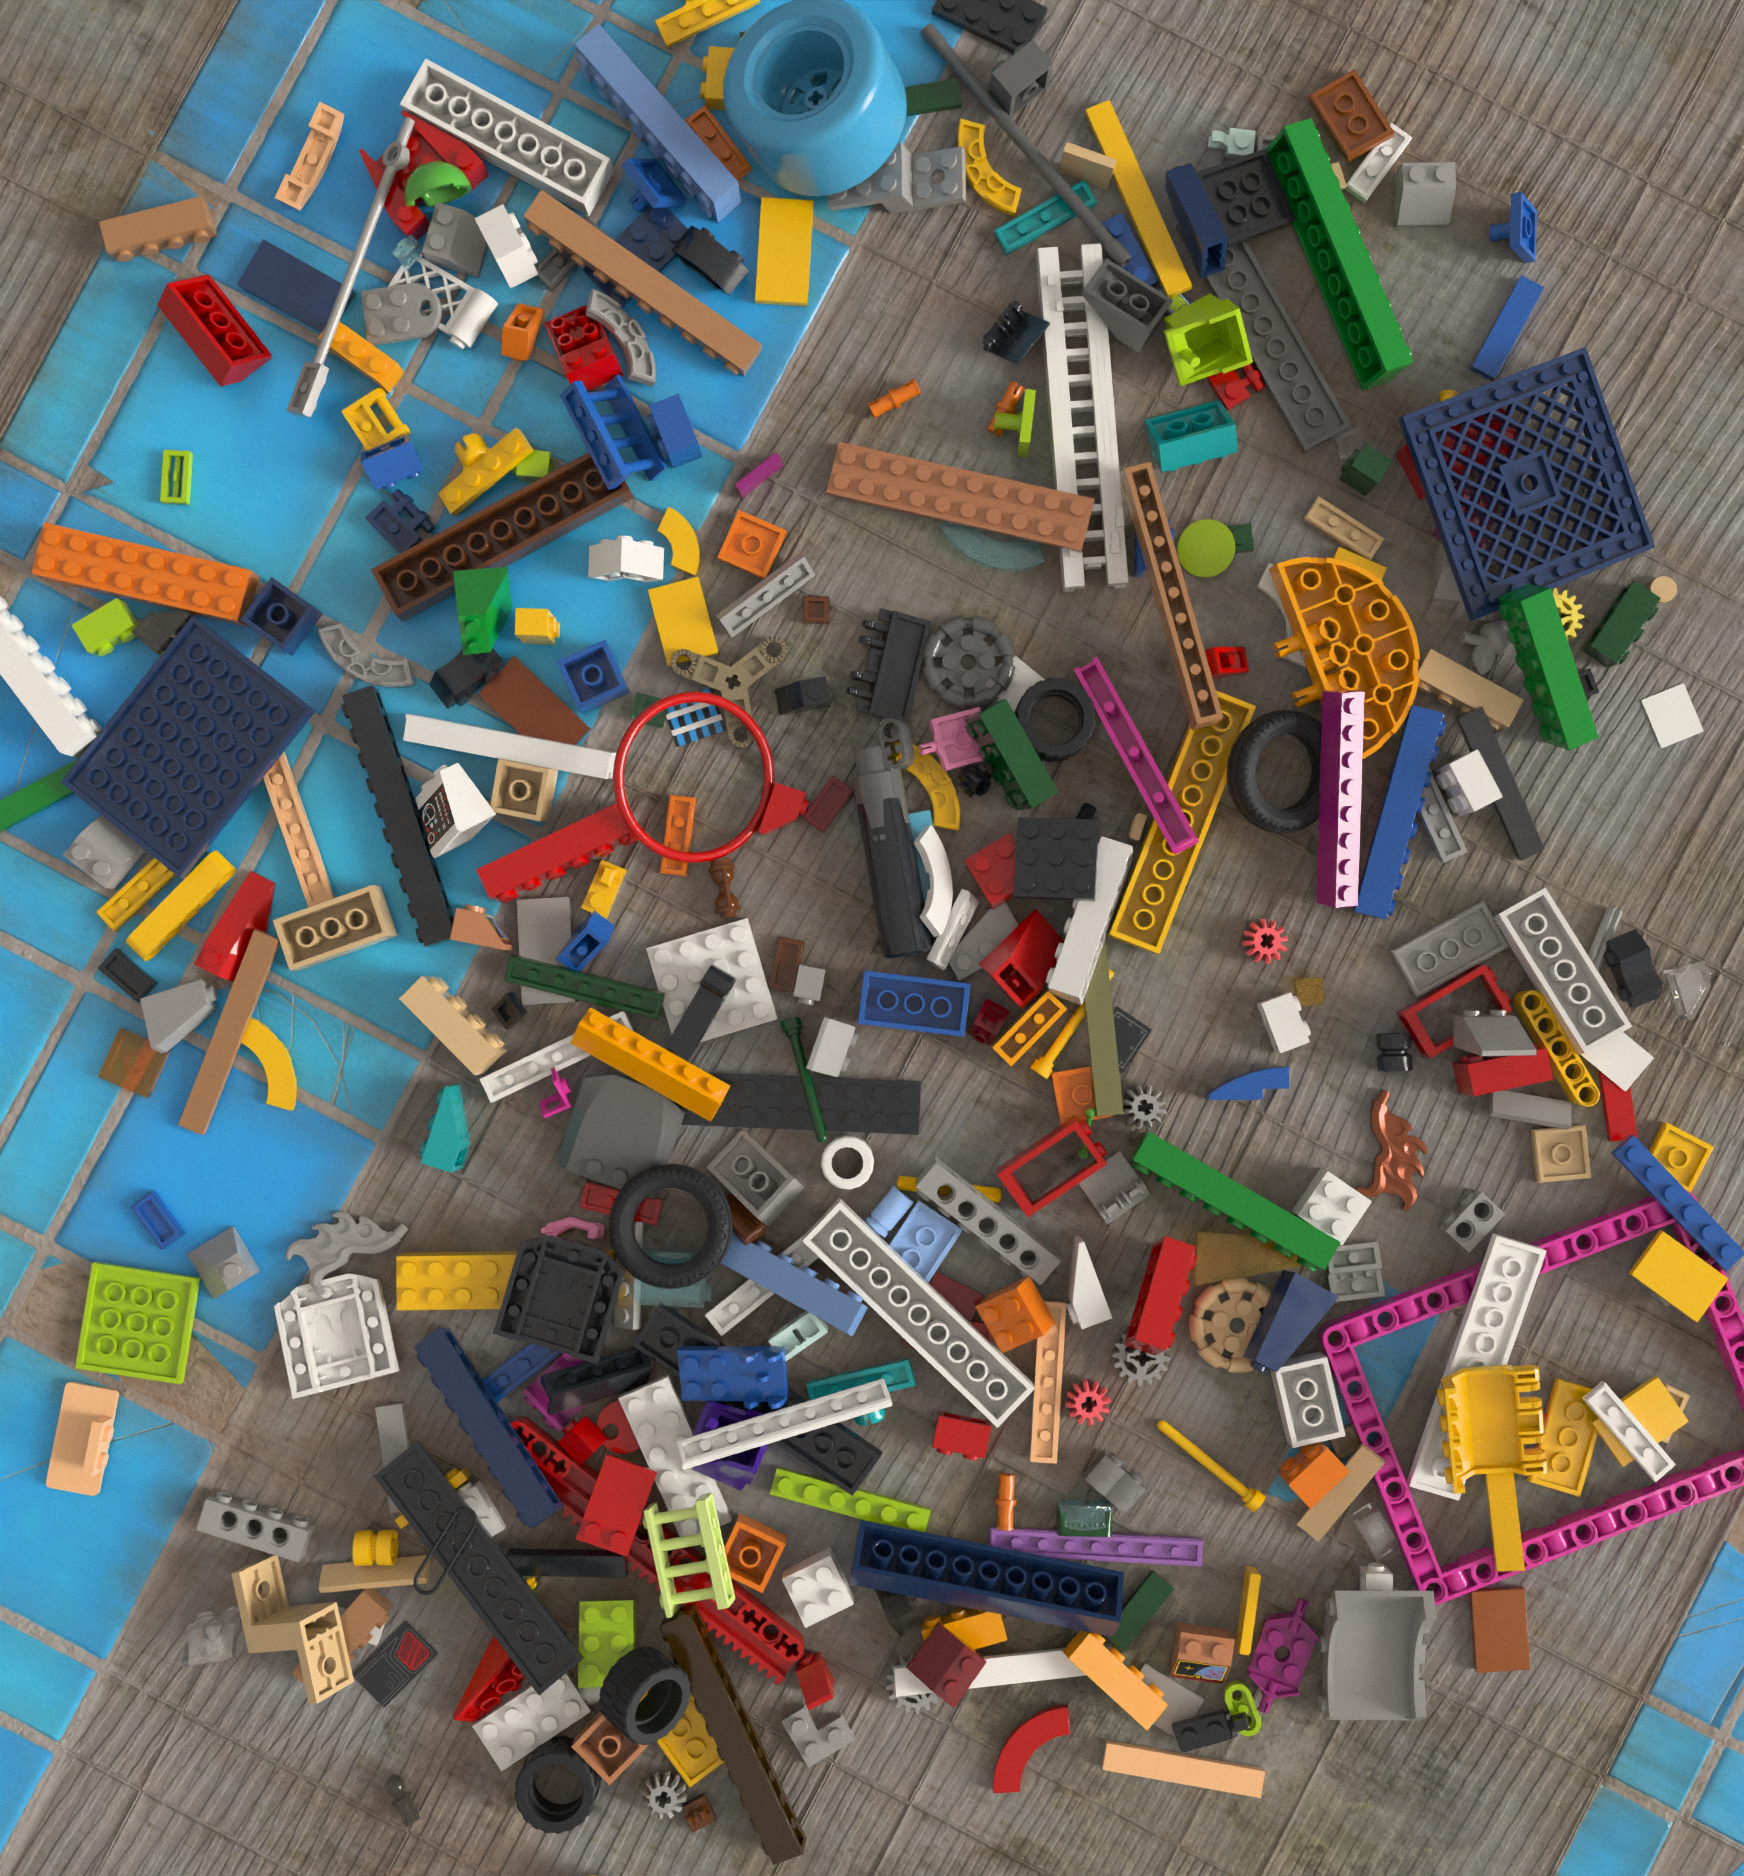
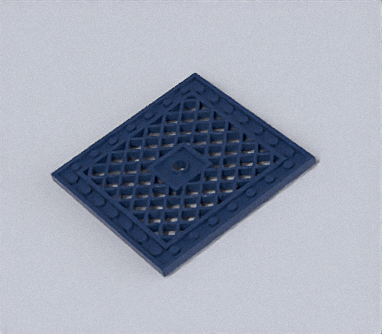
[1398,347,1655,621]

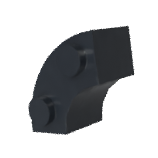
[672,226,749,295]
[429,648,503,709]
[1604,929,1663,1009]

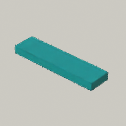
[993,180,1097,256]

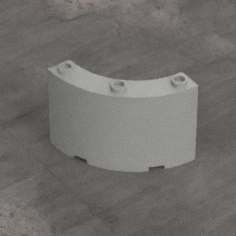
[1318,1591,1437,1721]

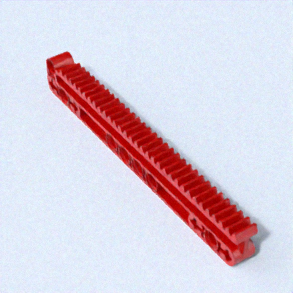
[510,1416,804,1685]

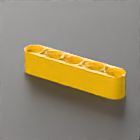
[125,850,237,962]
[1513,990,1600,1107]

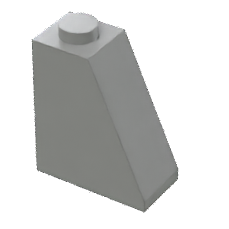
[140,979,218,1054]

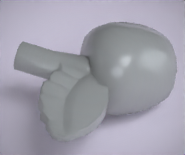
[1461,621,1513,675]

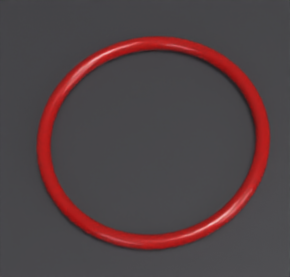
[613,692,774,863]

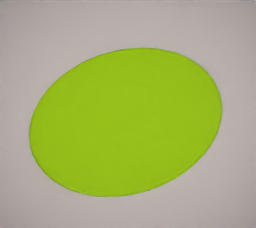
[1177,519,1235,577]

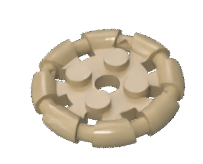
[1189,1277,1272,1373]

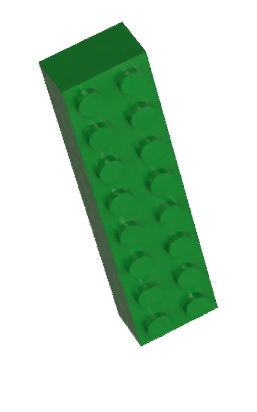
[1129,1132,1340,1272]

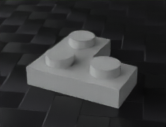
[781,1704,855,1768]

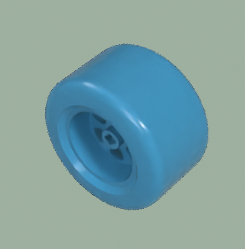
[723,0,907,196]

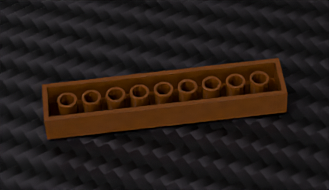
[371,452,634,622]

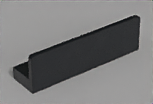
[540,1347,651,1415]

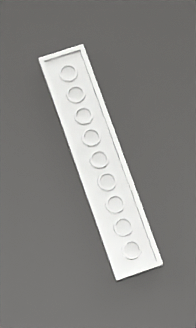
[1406,1233,1547,1501]

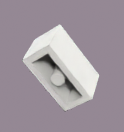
[1256,992,1311,1053]

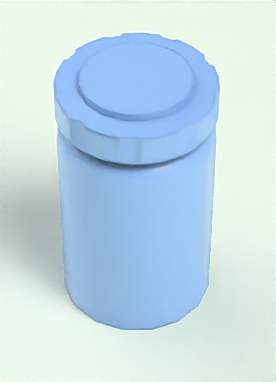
[865,1186,914,1237]

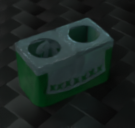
[1056,1500,1112,1537]

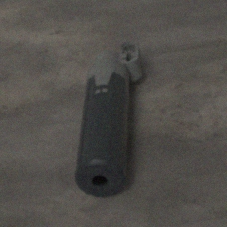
[852,718,933,959]

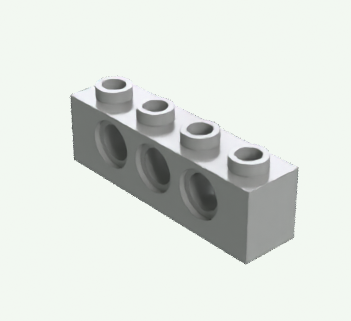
[196,1492,315,1562]

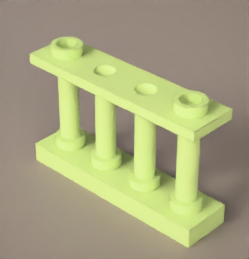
[642,1493,735,1618]

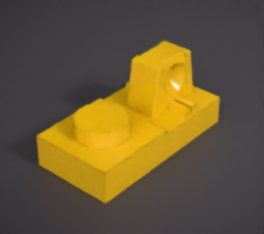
[581,860,627,919]

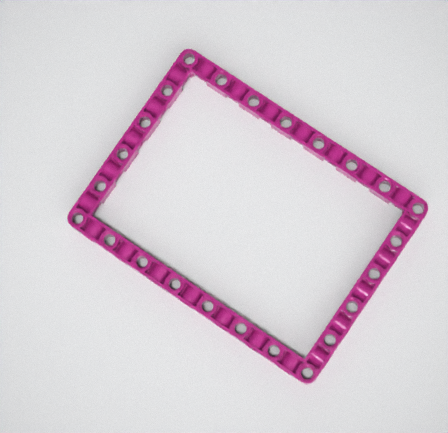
[1317,1191,1744,1605]

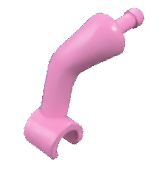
[541,1217,605,1239]

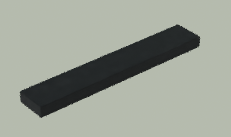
[1455,706,1545,861]
[502,1549,629,1577]

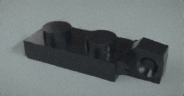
[1172,1709,1249,1753]

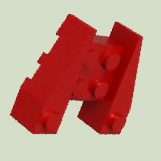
[359,110,489,245]

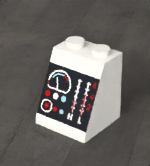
[415,763,496,858]

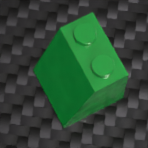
[453,567,512,655]

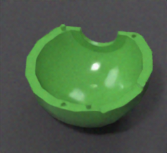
[404,160,472,209]

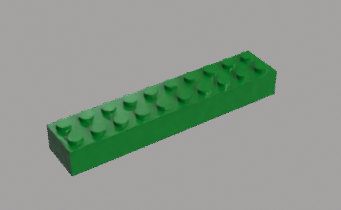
[1266,118,1413,392]

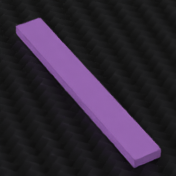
[989,1526,1203,1567]

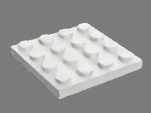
[646,918,778,1042]

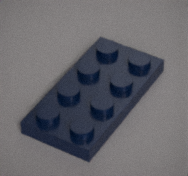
[583,206,688,309]

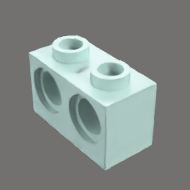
[768,1311,828,1361]

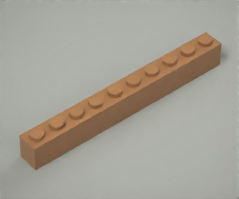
[524,189,762,376]
[1121,462,1223,731]

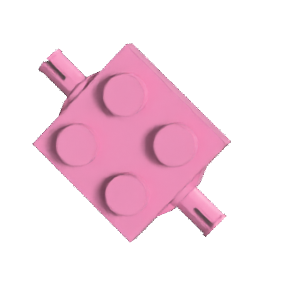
[918,707,984,772]

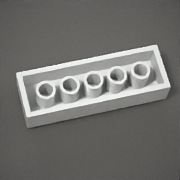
[1046,836,1134,1005]
[1493,888,1632,1055]

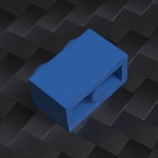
[360,433,424,490]

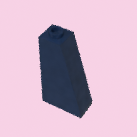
[1165,163,1228,279]
[1243,1270,1338,1373]

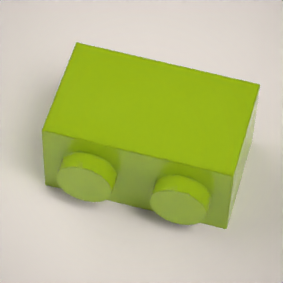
[72,598,143,656]

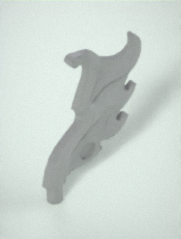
[286,1212,409,1296]

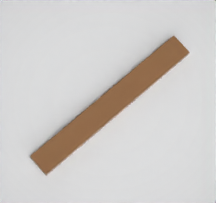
[178,929,280,1135]

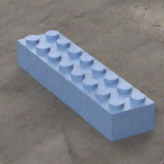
[575,24,741,223]

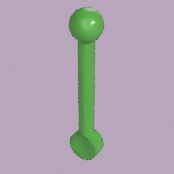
[1078,1108,1096,1159]

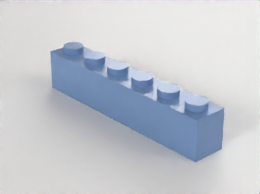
[721,1232,868,1336]

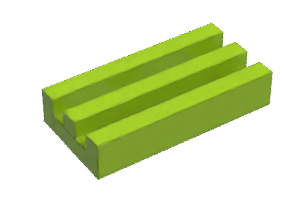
[160,450,193,505]

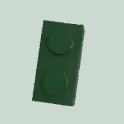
[1339,444,1393,496]

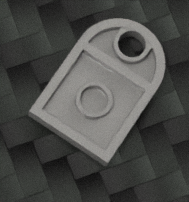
[361,283,442,346]

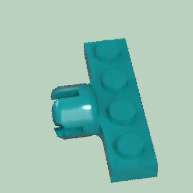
[806,1357,916,1426]

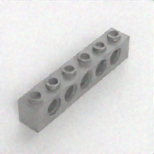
[915,1156,1061,1285]

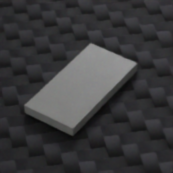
[516,897,576,1005]
[1389,901,1509,998]

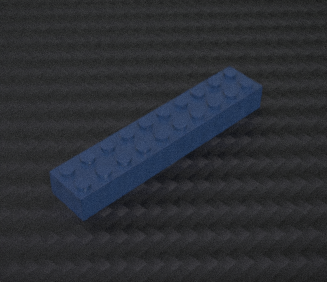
[849,1520,1124,1637]

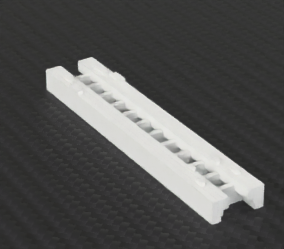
[1036,243,1128,593]

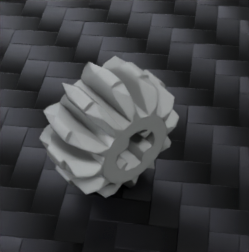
[1122,1084,1166,1129]
[641,1769,687,1820]

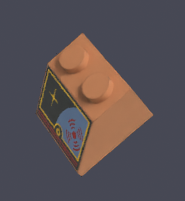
[450,904,513,951]
[1169,1622,1235,1684]

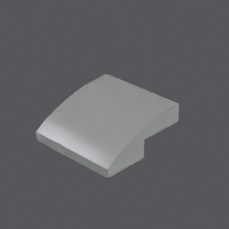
[1326,1242,1385,1303]

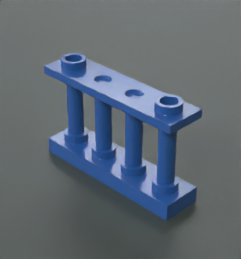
[560,375,668,490]

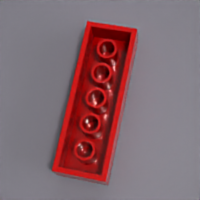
[476,803,638,903]

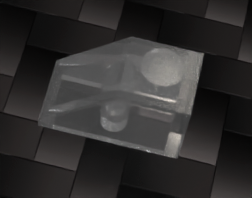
[1663,960,1711,1021]
[1348,1502,1400,1563]

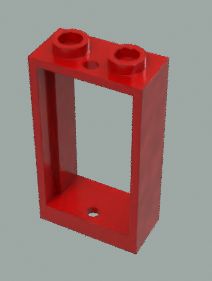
[1396,964,1512,1059]
[997,1115,1108,1218]

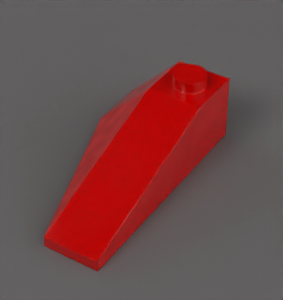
[194,871,276,982]
[453,1637,525,1722]

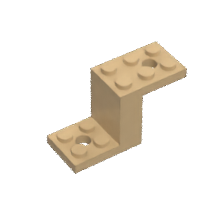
[231,1554,354,1704]

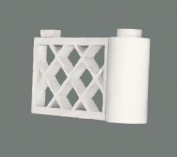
[388,251,498,350]

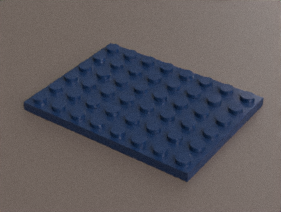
[61,616,316,879]

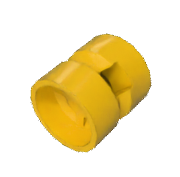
[353,1529,398,1566]

